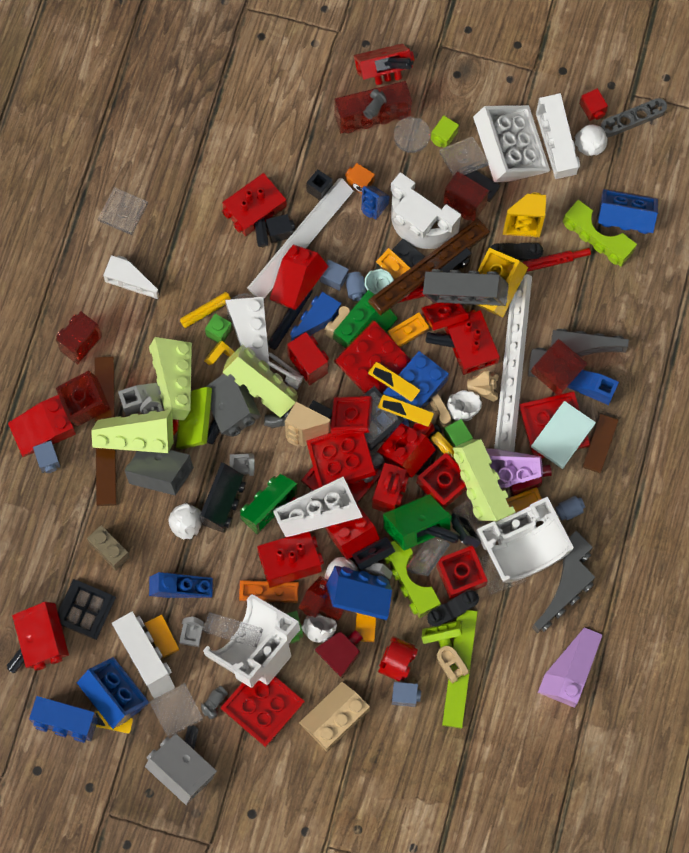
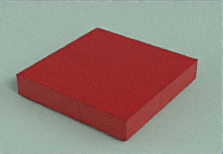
[421,303,469,331]
[330,396,373,434]

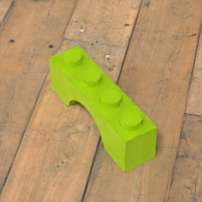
[563,200,637,267]
[383,540,441,618]

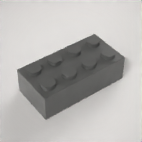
[423,269,509,306]

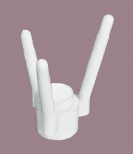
[266,353,304,390]

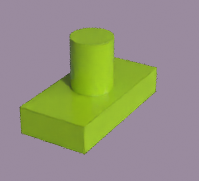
[421,620,462,648]

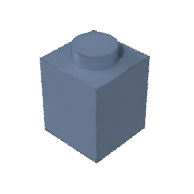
[320,259,349,291]
[33,441,60,473]
[392,682,421,707]

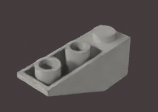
[118,383,162,416]

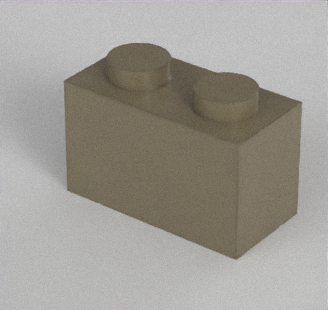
[87,525,130,571]

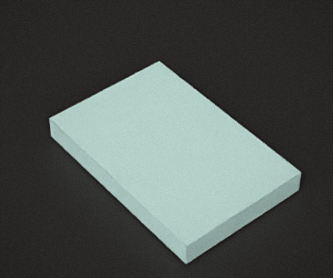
[531,401,596,469]

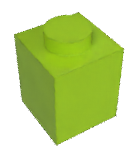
[431,115,459,149]

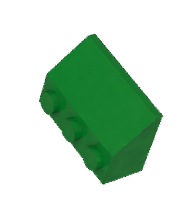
[333,290,398,348]
[240,474,297,535]

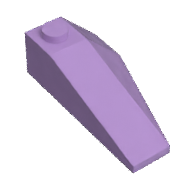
[486,449,543,488]
[538,627,602,708]

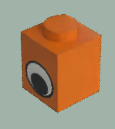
[345,163,375,194]

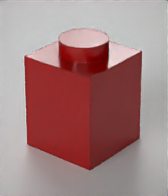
[579,88,608,121]

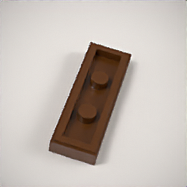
[582,414,618,473]

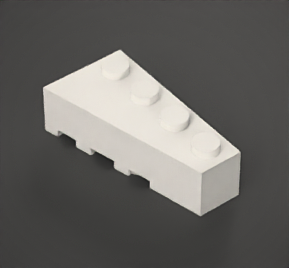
[536,93,580,179]
[225,297,270,369]
[273,477,363,537]
[112,611,176,700]

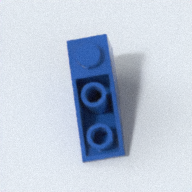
[361,186,390,220]
[290,292,341,341]
[556,366,619,405]
[149,572,213,598]

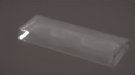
[202,612,263,648]

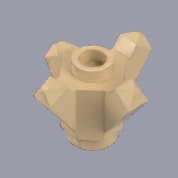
[467,368,499,402]

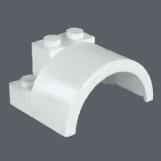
[391,172,461,249]
[476,497,573,583]
[203,594,300,688]

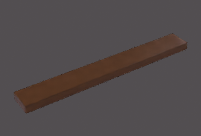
[368,218,490,316]
[95,357,117,506]

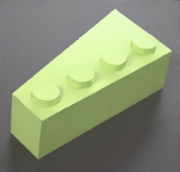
[149,337,192,421]
[223,344,298,418]
[91,408,174,453]
[453,439,516,521]

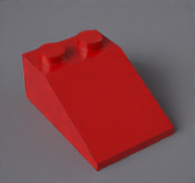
[270,244,329,310]
[8,395,76,457]

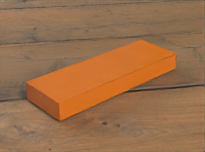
[239,580,299,603]

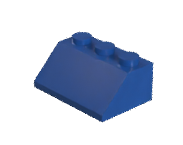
[598,189,658,234]
[326,566,392,620]
[77,657,150,729]

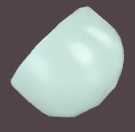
[365,269,394,294]

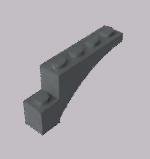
[528,329,629,379]
[532,531,595,634]

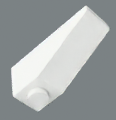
[103,255,159,299]

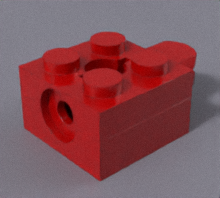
[377,422,436,478]
[372,463,409,513]

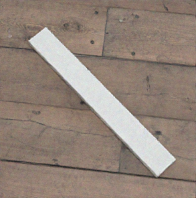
[247,178,353,299]

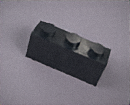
[200,462,247,533]

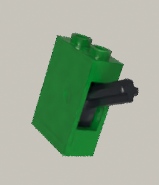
[383,494,460,551]

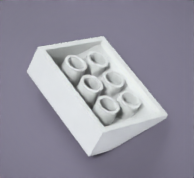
[473,105,550,182]

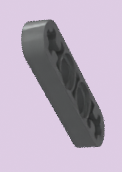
[601,98,667,137]

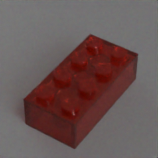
[334,81,412,134]

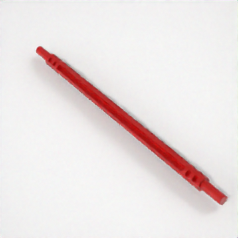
[398,248,591,303]

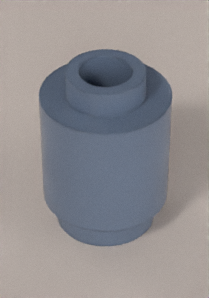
[345,272,366,301]
[555,496,585,521]

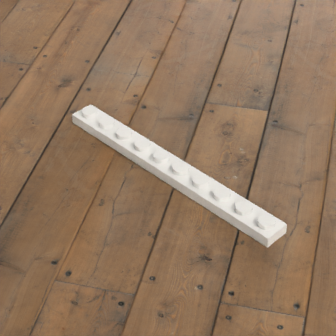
[494,274,532,452]

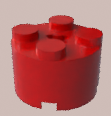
[377,636,418,682]

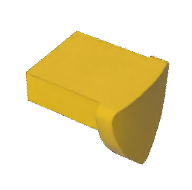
[204,341,234,365]

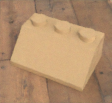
[285,402,330,447]
[299,682,370,752]

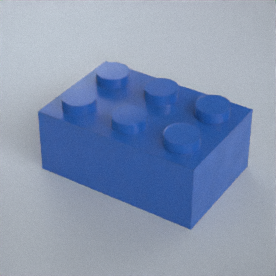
[383,351,449,423]
[29,696,98,743]

